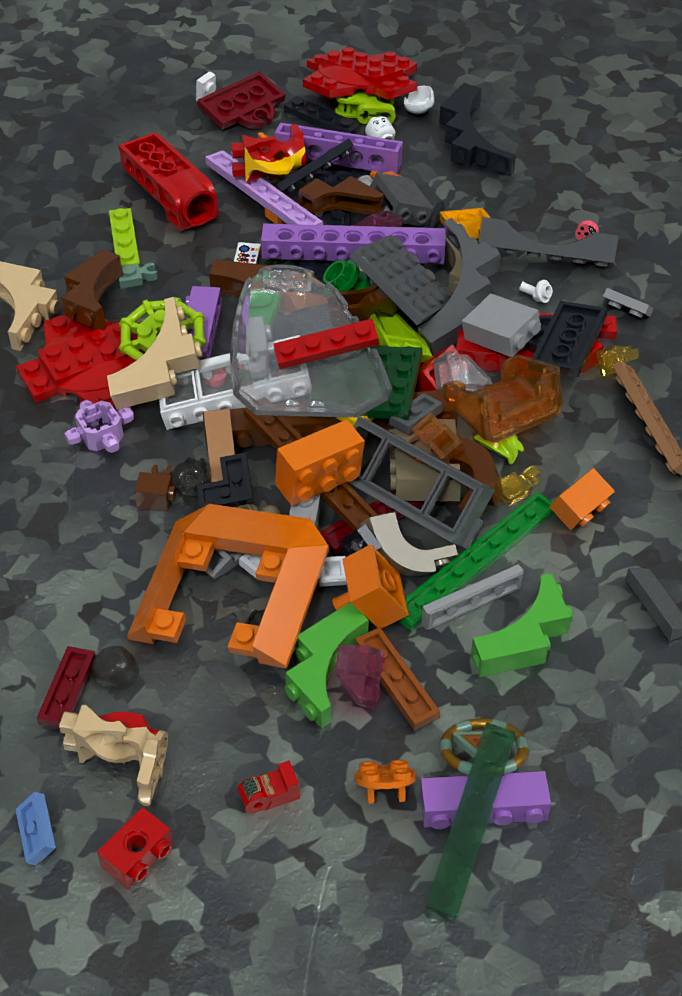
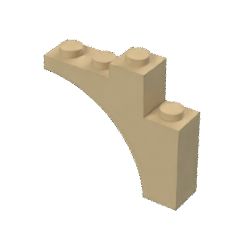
[0,261,60,351]
[107,297,203,409]

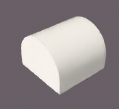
[318,556,347,587]

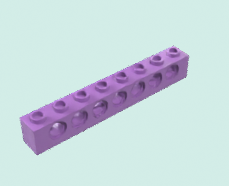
[261,223,445,264]

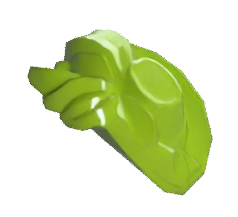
[473,427,524,464]

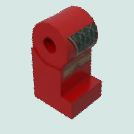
[237,760,300,813]

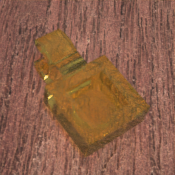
[597,344,639,376]
[500,465,541,506]

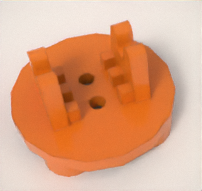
[354,760,416,804]

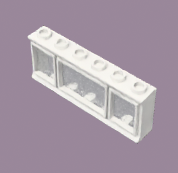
[159,336,312,430]

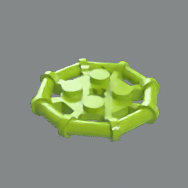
[119,297,206,361]

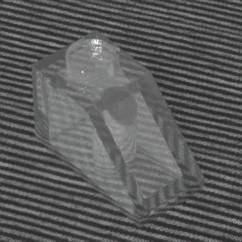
[433,351,492,391]

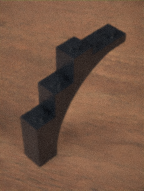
[439,83,516,177]

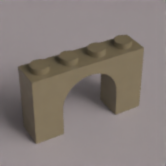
[389,419,461,501]

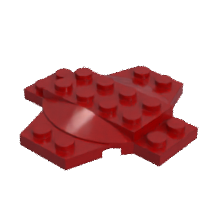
[303,47,417,100]
[16,314,146,411]

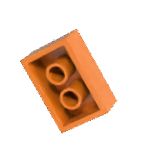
[275,419,365,506]

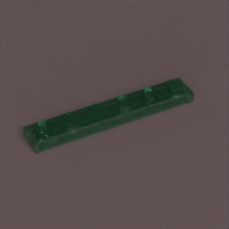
[425,722,516,918]

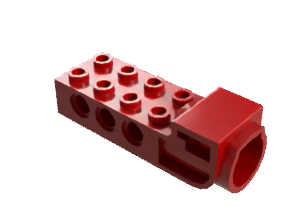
[118,132,219,232]

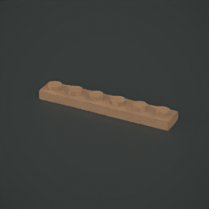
[613,360,682,476]

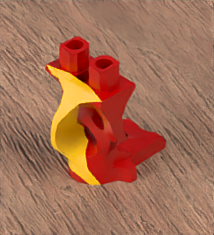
[231,124,306,183]

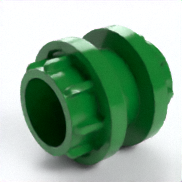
[323,260,371,293]

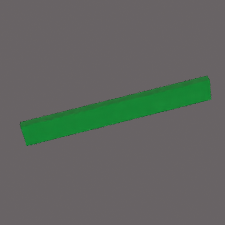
[398,492,555,631]

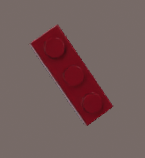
[37,646,96,729]

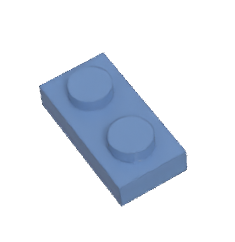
[15,792,56,865]

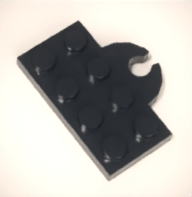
[525,301,607,377]

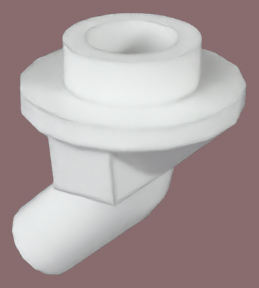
[519,280,553,303]

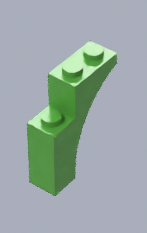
[471,573,573,677]
[285,603,369,728]

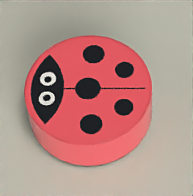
[575,220,599,240]

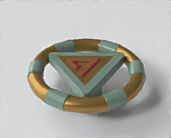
[439,718,529,778]

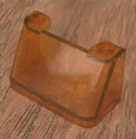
[443,355,562,443]

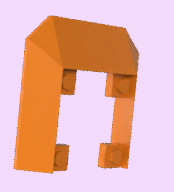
[127,504,329,668]

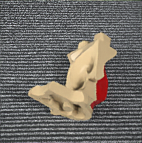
[59,705,168,807]

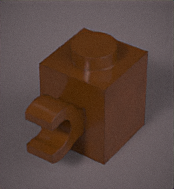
[134,465,176,512]

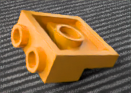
[440,208,491,241]

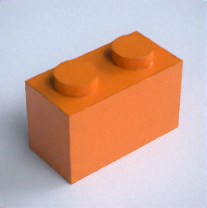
[549,468,615,530]

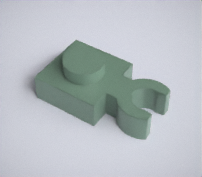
[118,263,158,289]

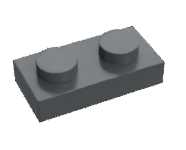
[389,393,443,435]

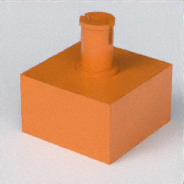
[332,544,409,629]

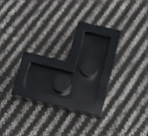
[197,453,254,508]

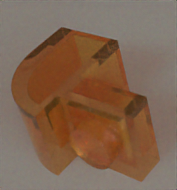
[412,412,465,463]

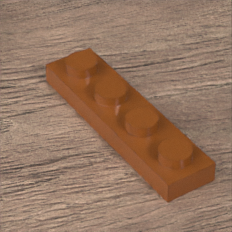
[355,627,440,730]

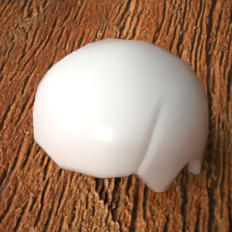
[404,85,435,115]

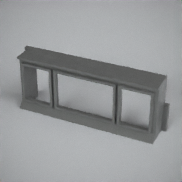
[348,415,495,549]

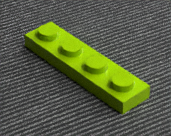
[109,208,140,267]

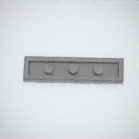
[421,564,524,630]

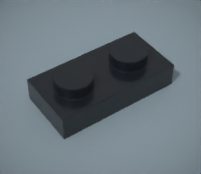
[338,524,382,557]

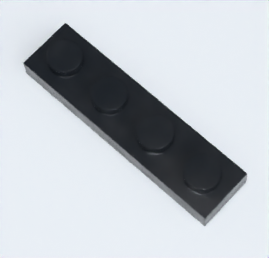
[284,96,360,134]
[275,138,354,195]

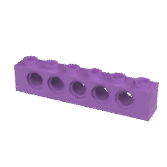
[274,123,403,174]

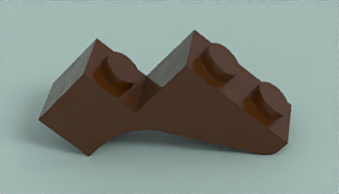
[299,176,384,216]
[319,283,399,324]

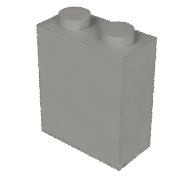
[462,294,541,357]

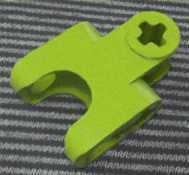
[335,89,396,124]

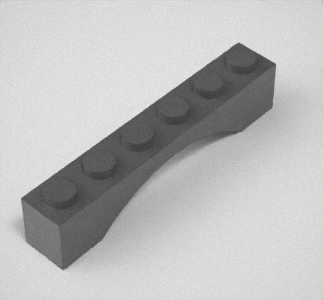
[478,217,619,267]

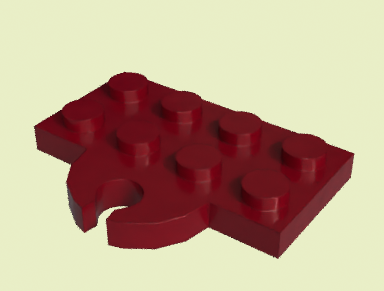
[197,72,286,130]

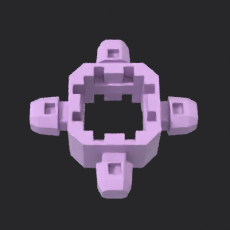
[64,400,134,453]

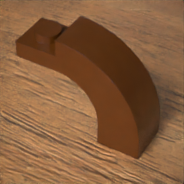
[447,437,502,516]

